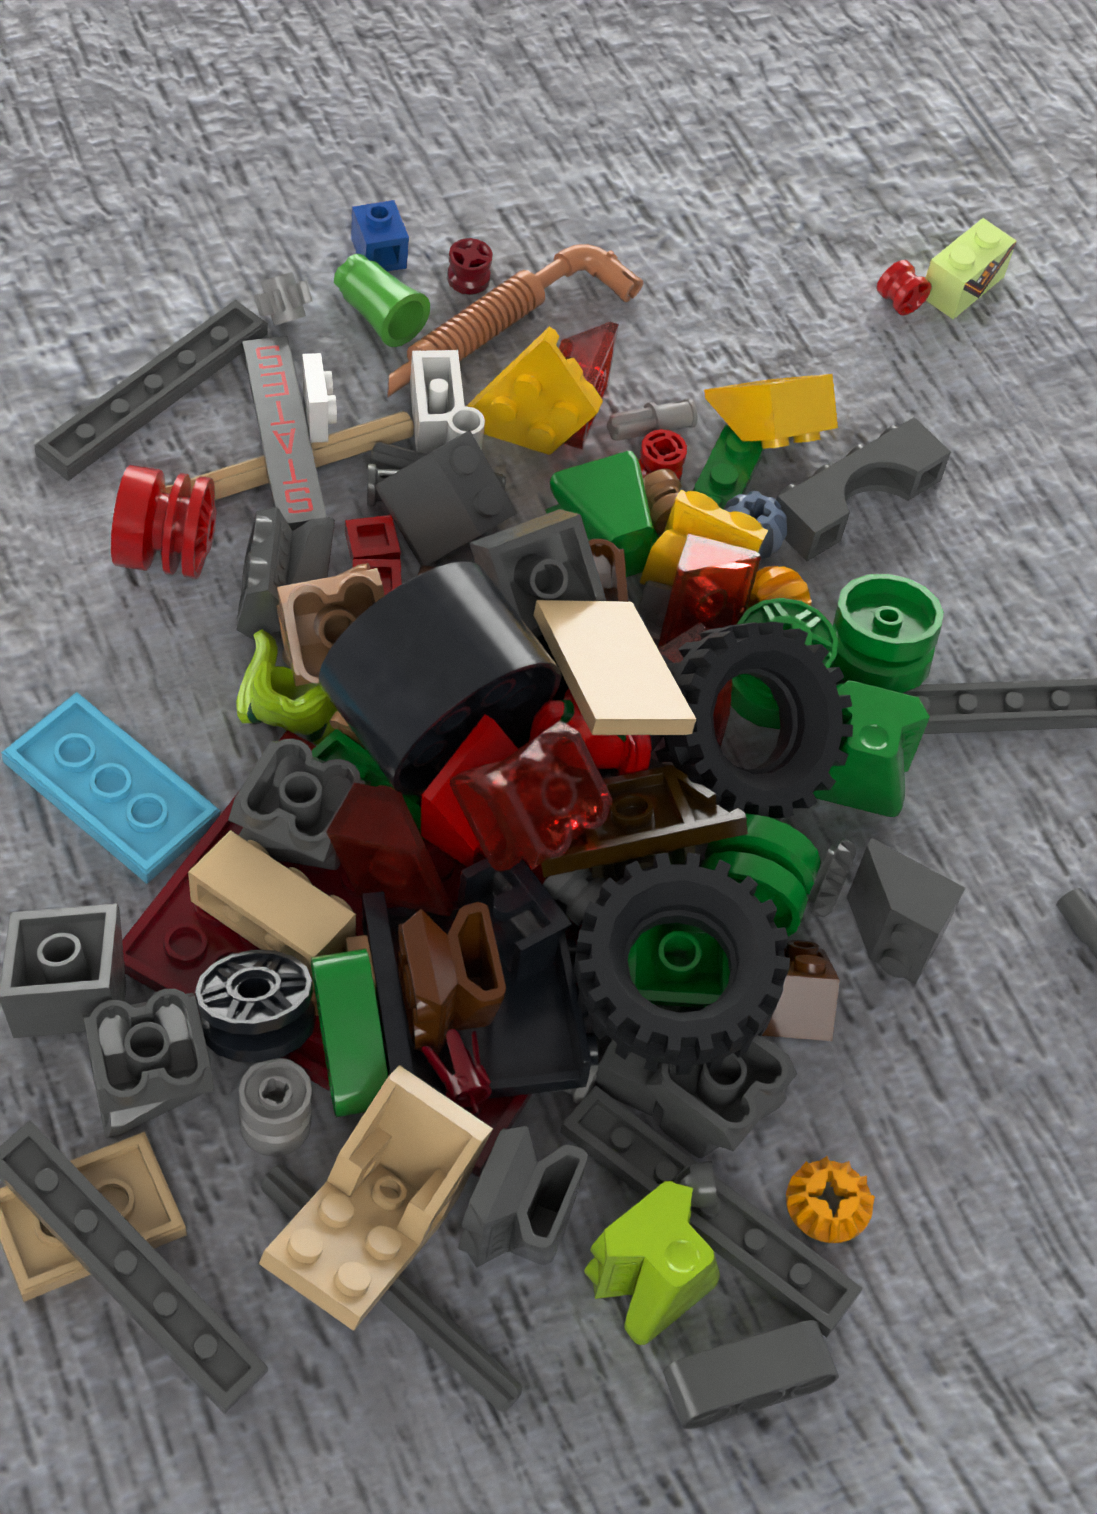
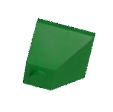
[628,923,730,1008]

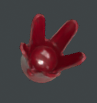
[422,1029,492,1113]

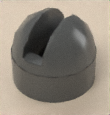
[676,1161,718,1208]

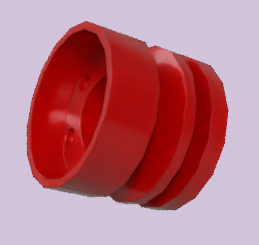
[111,465,217,579]

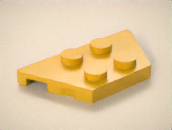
[466,326,603,455]

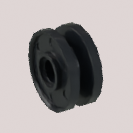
[195,950,316,1062]

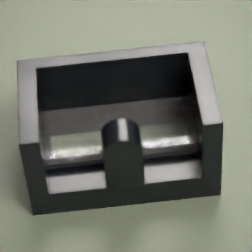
[457,845,572,984]

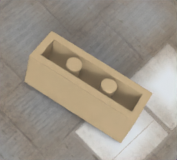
[188,830,356,982]

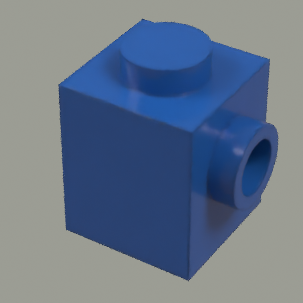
[351,200,409,272]

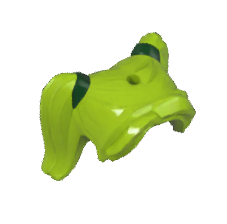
[236,629,338,745]

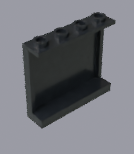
[361,877,598,1099]

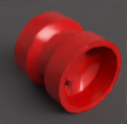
[639,429,687,482]

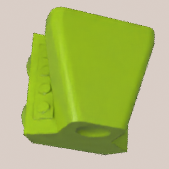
[584,1181,720,1345]

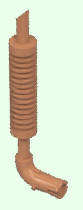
[387,244,643,398]

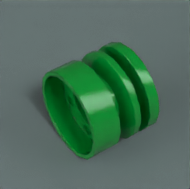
[723,598,838,729]

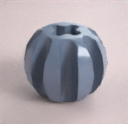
[723,491,787,561]

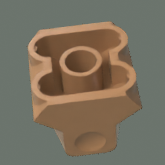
[276,563,385,686]

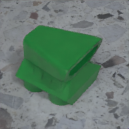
[545,451,659,577]
[813,680,930,817]

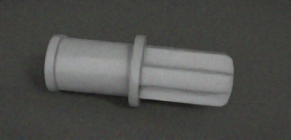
[607,398,698,441]

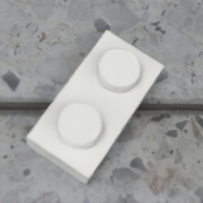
[302,353,337,443]

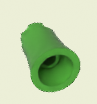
[334,254,430,347]

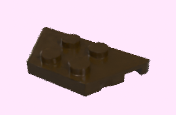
[540,765,748,877]

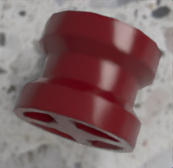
[447,238,493,295]

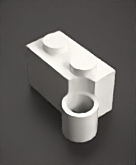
[410,350,485,454]

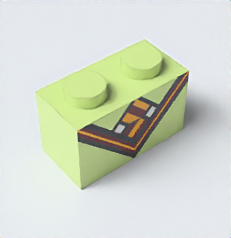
[925,218,1017,319]

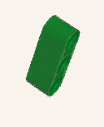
[311,949,388,1118]

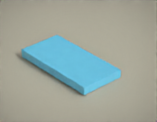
[1,692,221,884]

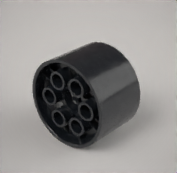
[319,562,561,796]

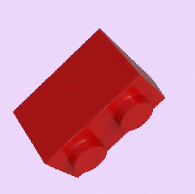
[421,714,537,867]

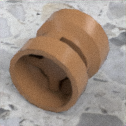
[643,469,682,535]

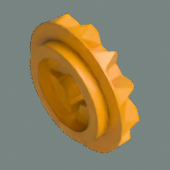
[786,1156,875,1243]

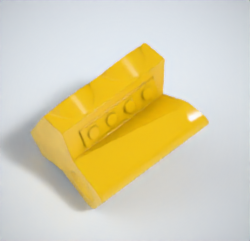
[640,490,768,602]

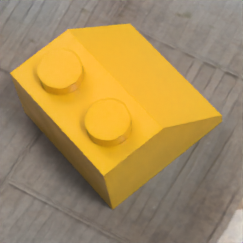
[704,373,838,449]

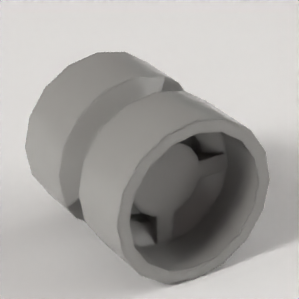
[238,1058,312,1157]

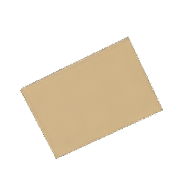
[0,1131,187,1302]

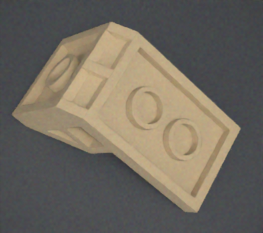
[259,1065,493,1331]

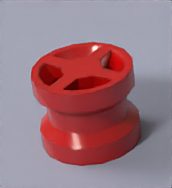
[876,260,932,316]

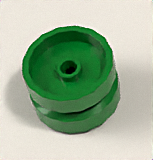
[832,574,944,693]
[700,814,821,937]

